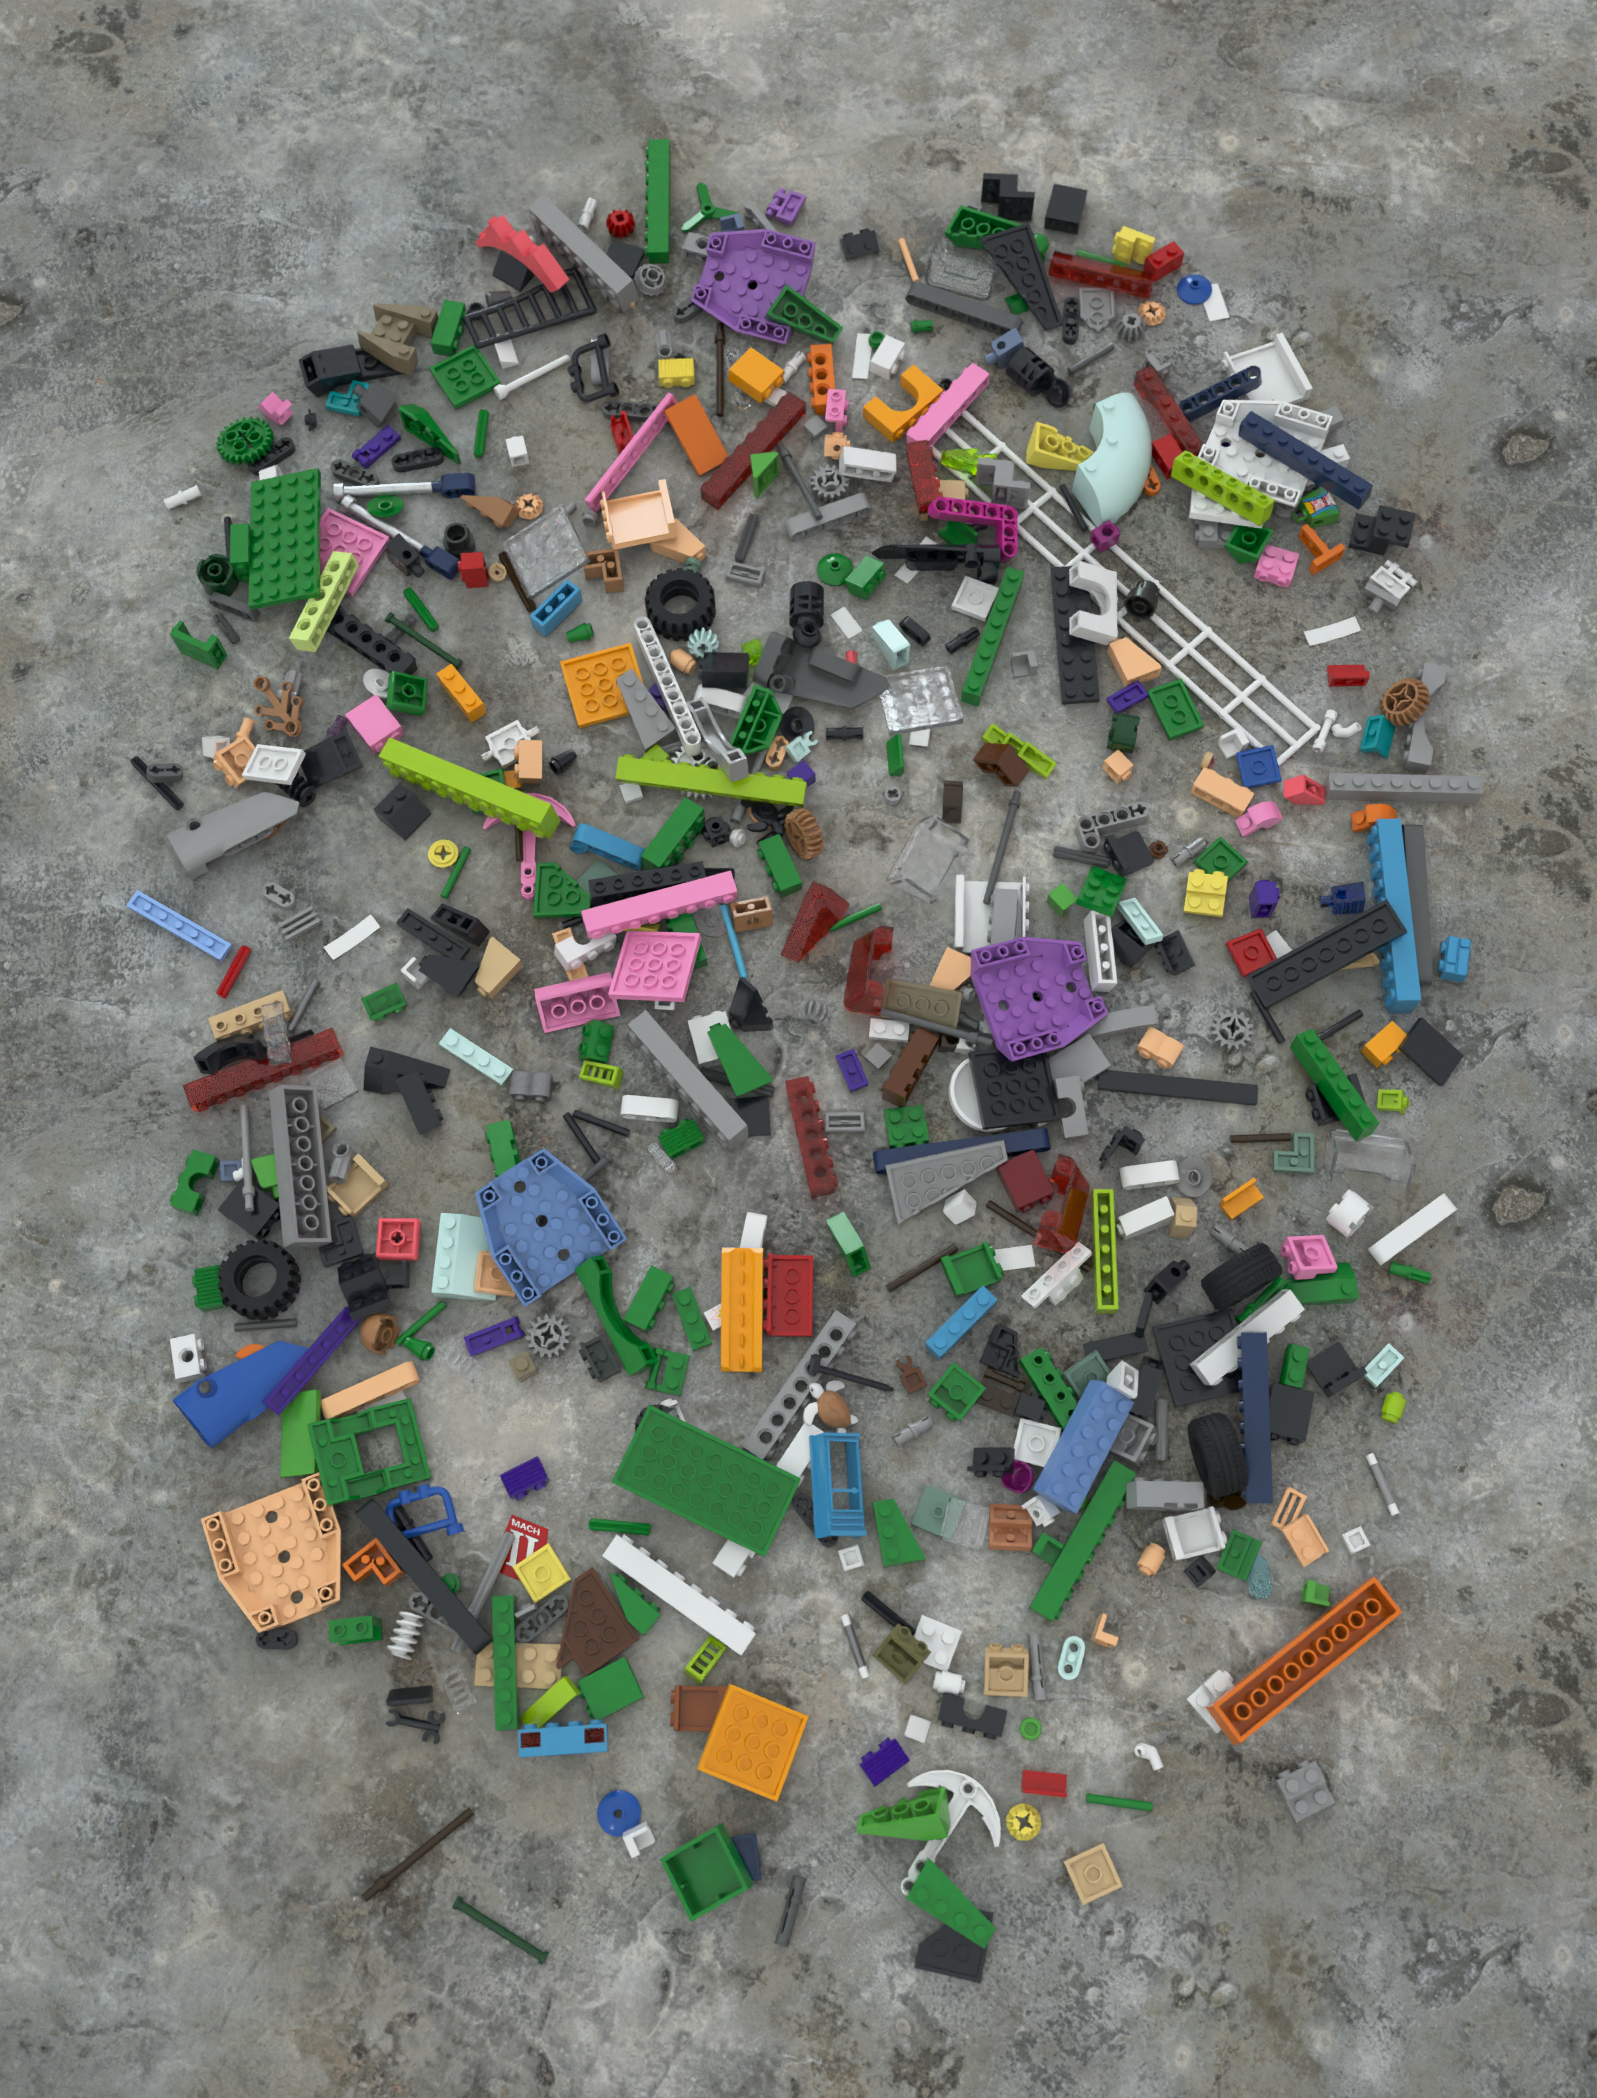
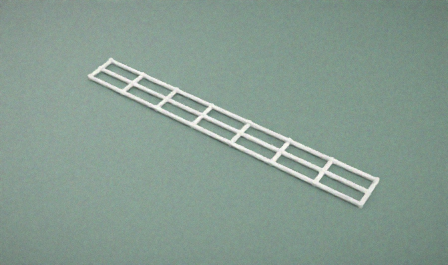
[928,410,1320,767]

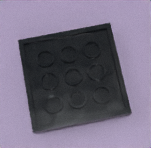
[968,1049,1061,1130]
[1152,1308,1243,1408]

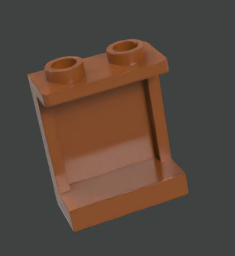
[670,1685,727,1732]

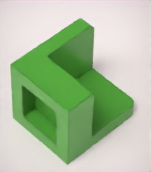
[1047,883,1077,917]
[1301,1580,1331,1608]

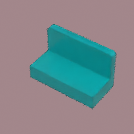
[1360,715,1395,758]

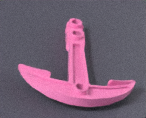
[483,793,576,900]

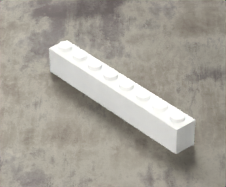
[713,1423,824,1579]
[602,1535,756,1656]

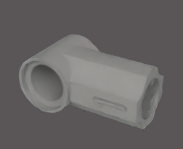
[655,330,674,360]
[277,670,303,707]
[328,1141,357,1184]

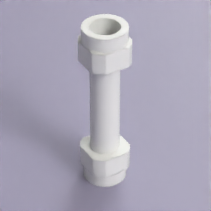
[1312,710,1338,753]

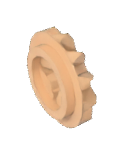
[1138,300,1166,326]
[514,492,543,519]

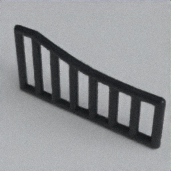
[463,267,597,349]

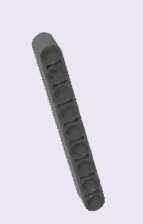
[1402,824,1433,985]

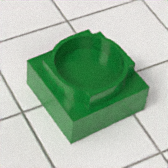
[660,1823,754,1922]

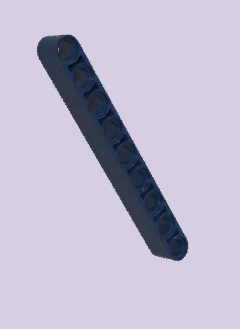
[872,1128,1051,1174]

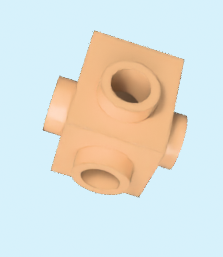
[824,432,850,460]

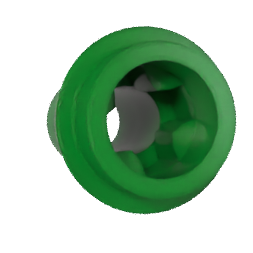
[566,622,594,643]
[403,1336,435,1361]

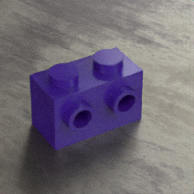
[1249,880,1280,918]

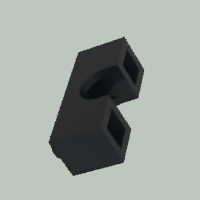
[937,1693,1007,1740]

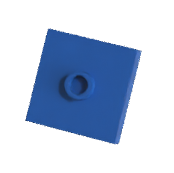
[1236,745,1282,789]

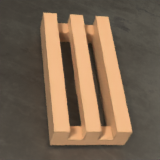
[1269,1486,1307,1531]

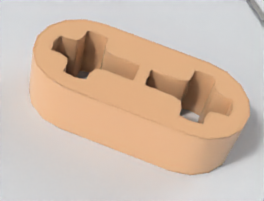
[765,736,789,771]

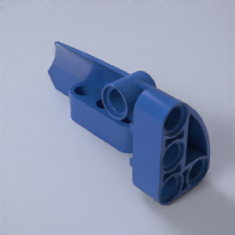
[173,1341,323,1448]

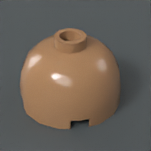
[360,1313,400,1355]

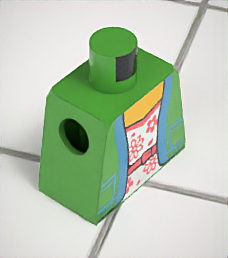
[1293,487,1341,528]

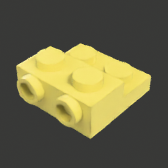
[1111,226,1156,265]
[1184,869,1228,917]

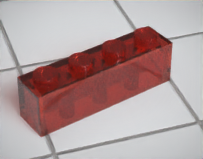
[906,440,943,514]

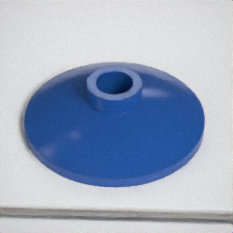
[1177,274,1212,305]
[597,1790,641,1837]

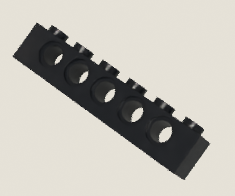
[327,605,418,675]
[588,861,706,907]

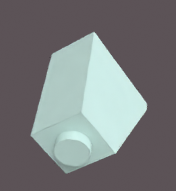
[872,619,910,670]

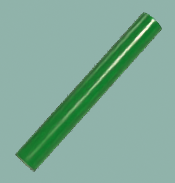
[440,846,471,899]
[827,903,882,932]
[394,1300,447,1347]
[1086,1793,1153,1812]

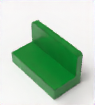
[938,521,978,544]

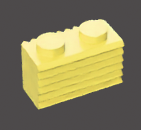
[658,358,695,388]

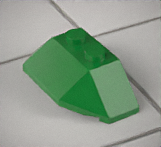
[729,685,783,755]

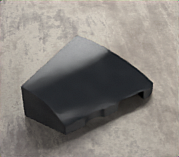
[979,1323,1020,1378]

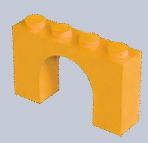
[863,364,944,443]

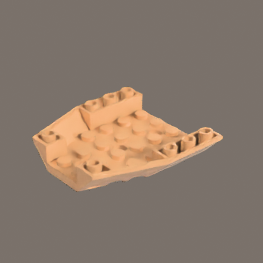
[201,1472,341,1633]

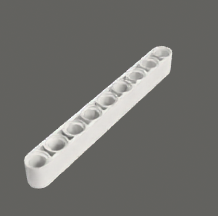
[634,617,702,756]

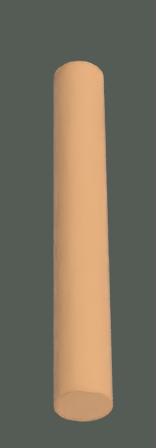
[898,238,920,282]

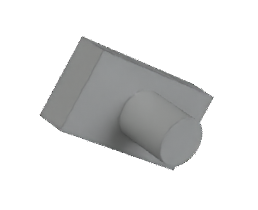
[1363,582,1401,614]

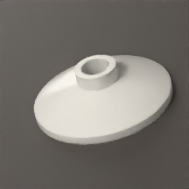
[363,669,390,698]

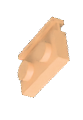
[1280,1513,1329,1567]

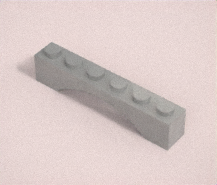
[1402,662,1447,774]
[686,697,749,782]

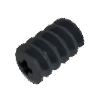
[275,772,316,807]

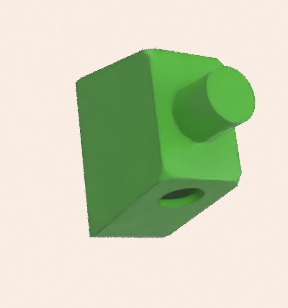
[251,1153,279,1201]

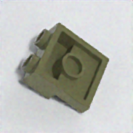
[872,1623,931,1684]

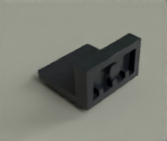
[1306,1342,1367,1398]

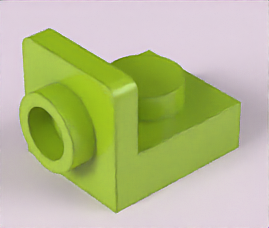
[1377,1089,1409,1114]

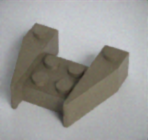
[357,304,438,375]

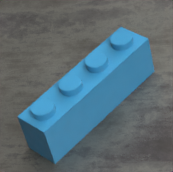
[924,1286,998,1361]

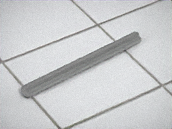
[451,1532,515,1654]

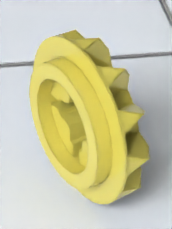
[428,839,459,869]
[1006,1804,1042,1841]

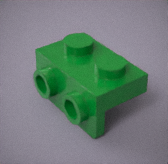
[361,982,407,1022]
[578,1019,614,1064]

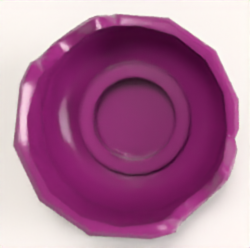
[1000,1460,1035,1494]

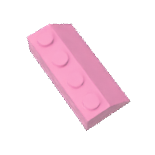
[534,972,621,1033]

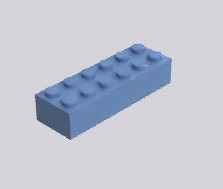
[1033,1380,1134,1514]

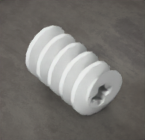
[387,1611,424,1660]

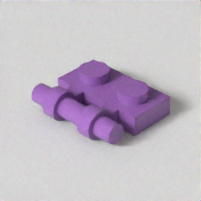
[765,188,806,226]

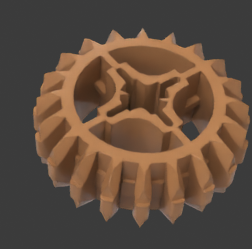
[1379,677,1431,727]
[784,808,824,860]

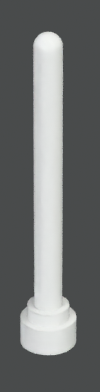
[493,355,570,400]

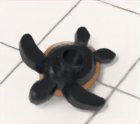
[740,799,794,836]

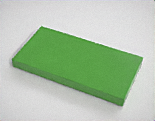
[280,1389,321,1478]

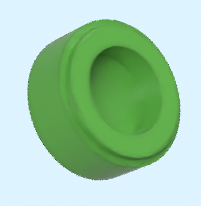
[1019,1718,1042,1740]

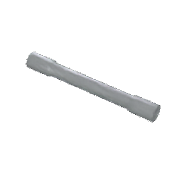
[730,749,769,824]

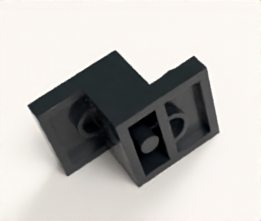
[981,173,1035,221]
[1348,505,1416,555]
[338,1253,391,1321]

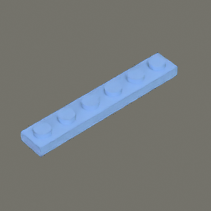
[126,890,233,962]

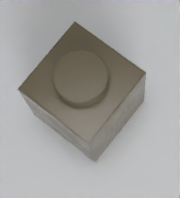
[509,1351,539,1383]

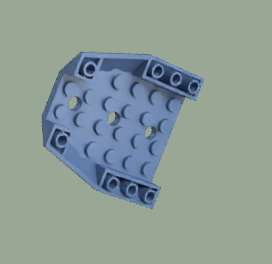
[475,1148,627,1307]

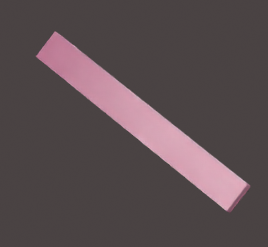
[584,393,677,513]

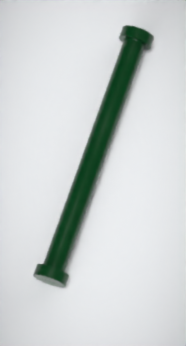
[385,612,463,670]
[452,1896,549,1965]

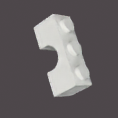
[554,933,617,972]

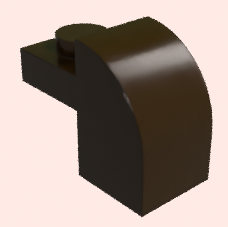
[942,780,963,824]

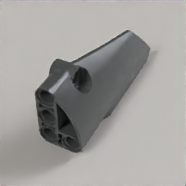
[752,631,889,708]

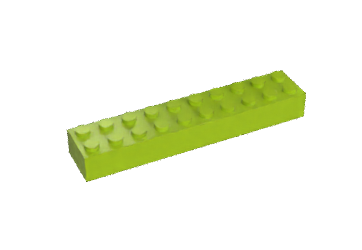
[379,737,561,839]

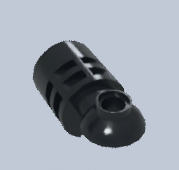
[1006,347,1071,408]
[789,581,824,648]

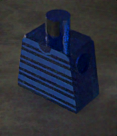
[1319,882,1366,914]

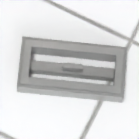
[725,561,765,588]
[278,906,321,942]
[825,1112,865,1134]

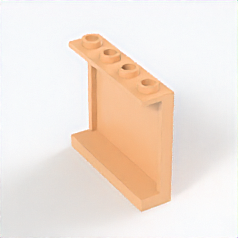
[600,479,678,550]

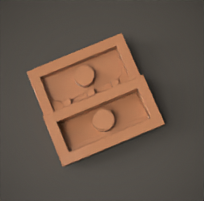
[989,1503,1032,1552]

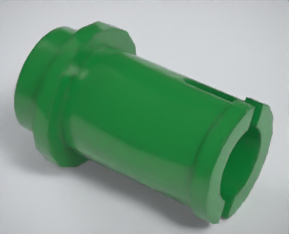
[910,319,933,334]

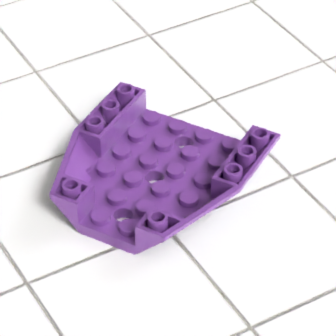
[691,229,816,345]
[970,937,1108,1061]

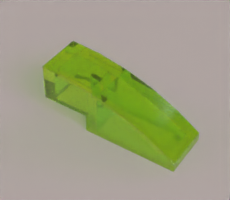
[941,448,997,475]

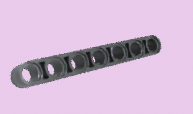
[905,281,1023,336]

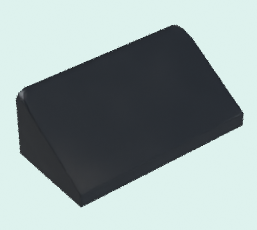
[386,1685,433,1707]

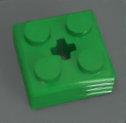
[386,671,428,716]

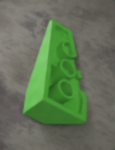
[856,1787,951,1841]

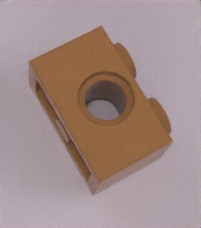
[730,896,773,933]

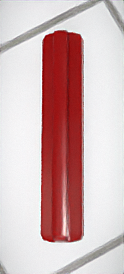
[216,945,251,998]

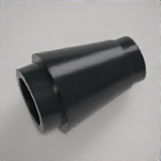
[549,749,577,774]

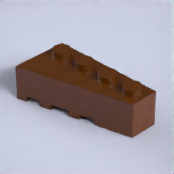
[881,1026,939,1108]

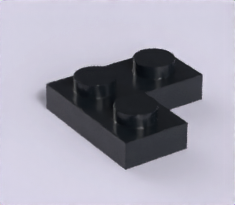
[318,1216,364,1268]

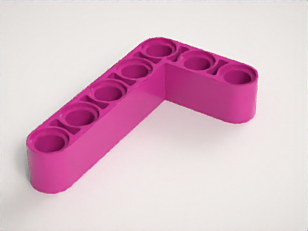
[928,497,1018,563]

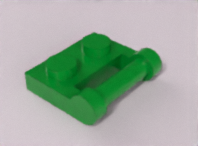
[644,1348,690,1397]

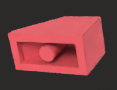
[1283,775,1325,805]

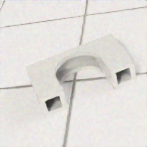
[1069,561,1118,645]

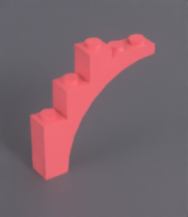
[475,215,569,293]

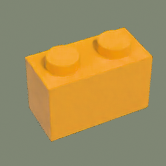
[1360,1021,1407,1068]

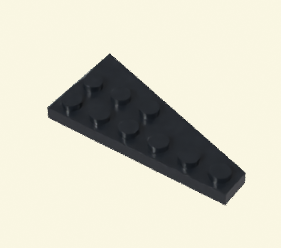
[979,223,1063,331]

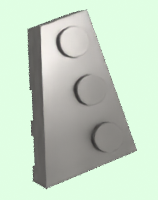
[1126,1477,1204,1512]

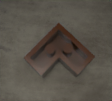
[973,743,1029,787]

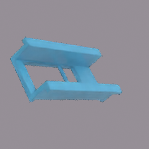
[809,1432,867,1538]

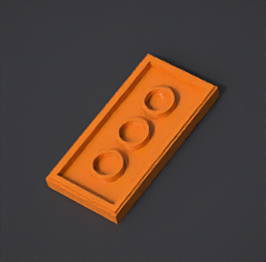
[663,394,730,477]

